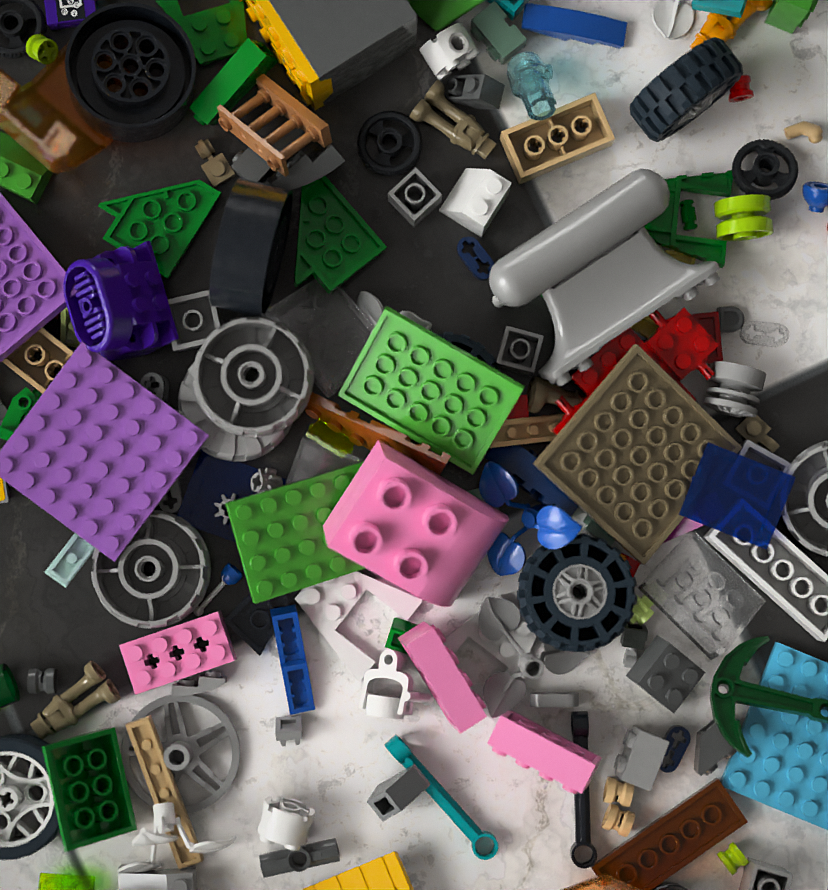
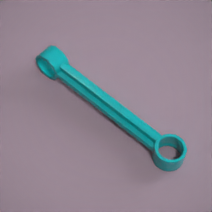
[384,734,498,860]

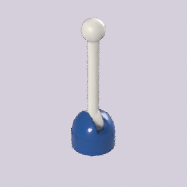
[193,562,243,616]

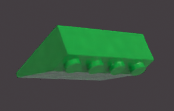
[42,727,137,852]

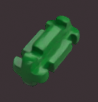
[679,199,698,231]

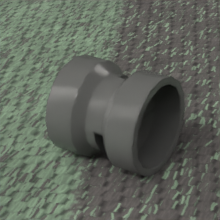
[27,668,58,694]

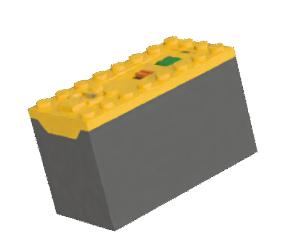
[239,0,417,110]

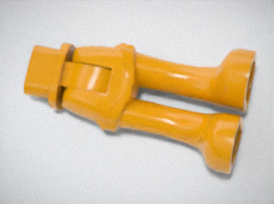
[690,0,773,49]

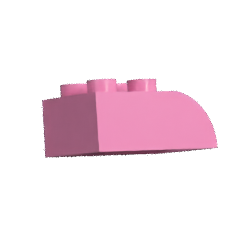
[323,440,509,607]

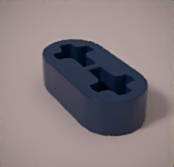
[457,236,494,281]
[659,725,691,773]

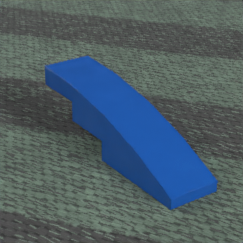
[521,3,627,49]

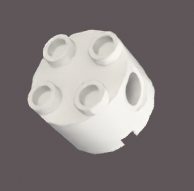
[419,23,480,81]
[257,796,315,851]

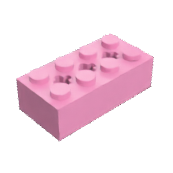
[119,611,237,695]
[398,621,487,734]
[487,710,602,794]

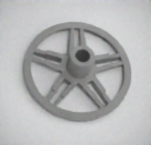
[121,695,240,813]

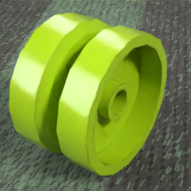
[714,195,774,241]

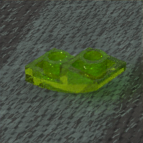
[38,873,95,890]

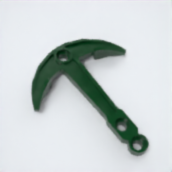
[710,636,828,758]

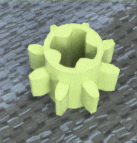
[629,594,654,626]

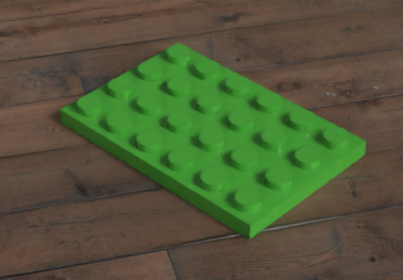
[338,306,525,474]
[225,461,365,604]

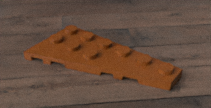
[304,392,451,476]

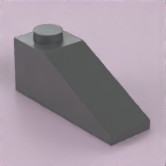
[231,128,305,183]

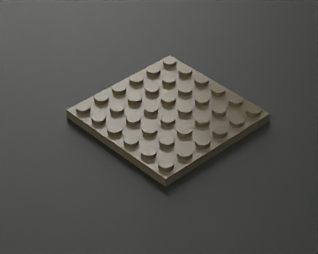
[533,344,742,565]

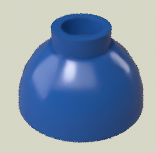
[802,182,828,213]

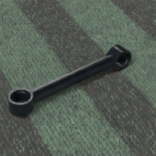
[570,711,597,869]

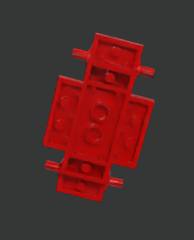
[552,307,719,436]

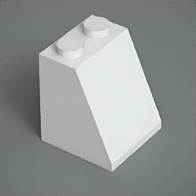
[439,168,512,238]

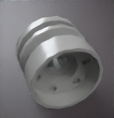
[703,361,767,417]

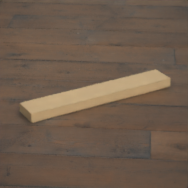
[125,715,204,869]

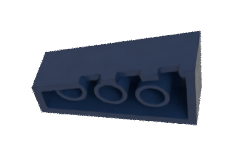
[484,445,579,517]

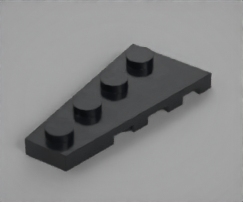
[223,590,299,656]

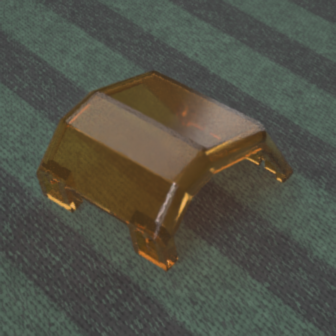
[0,42,148,173]

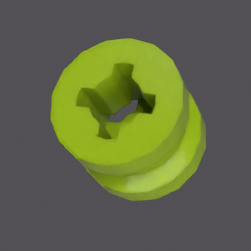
[26,34,59,65]
[717,842,749,875]

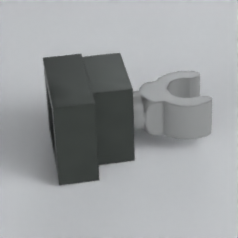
[620,622,648,668]

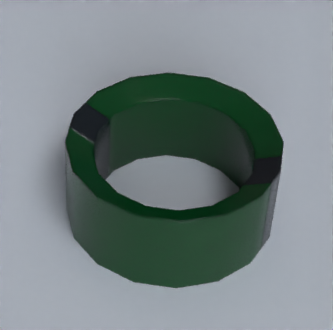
[0,663,20,708]

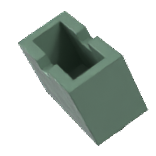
[470,1,527,65]

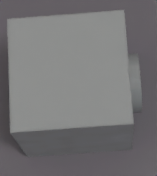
[388,167,442,228]
[496,326,544,377]
[739,857,793,890]

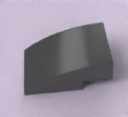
[263,144,345,190]

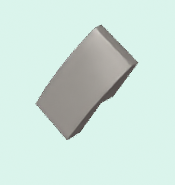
[171,671,227,696]

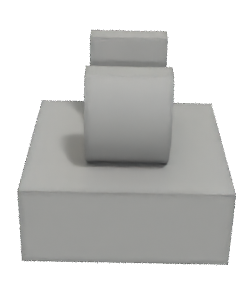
[275,715,302,746]

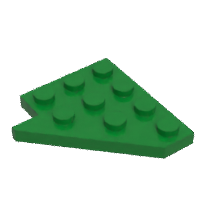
[293,176,387,294]
[98,179,222,280]

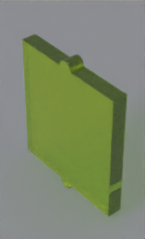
[305,419,355,459]

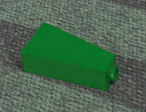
[189,38,278,126]

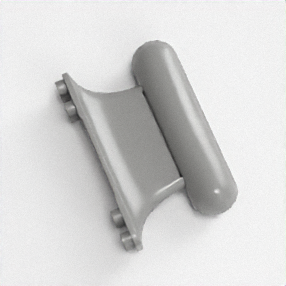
[489,169,720,386]

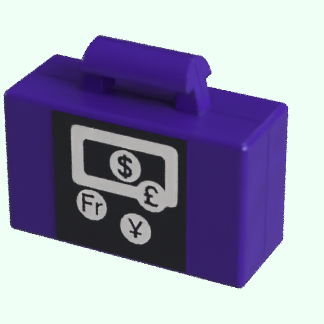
[44,0,99,30]

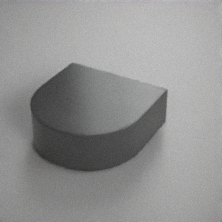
[717,306,744,333]

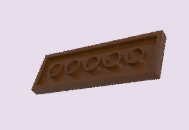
[591,778,748,890]

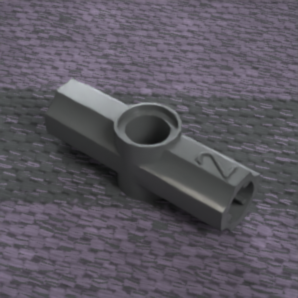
[259,838,340,878]

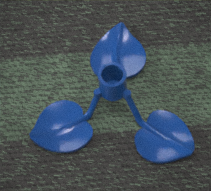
[479,461,582,576]

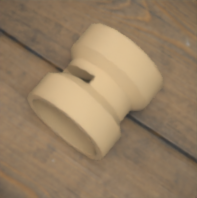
[603,776,634,807]
[601,803,635,837]

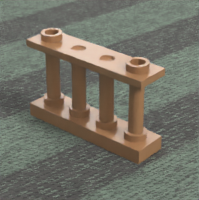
[217,73,332,177]

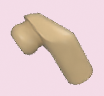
[784,121,823,143]

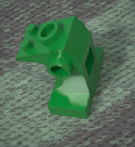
[0,387,42,441]

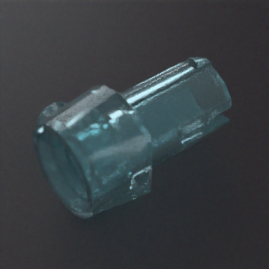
[507,52,557,121]

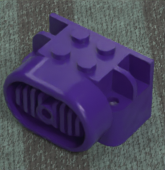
[63,241,179,361]

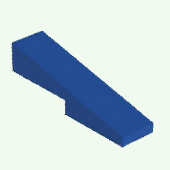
[270,604,315,715]

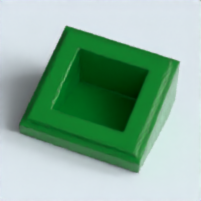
[385,618,417,655]

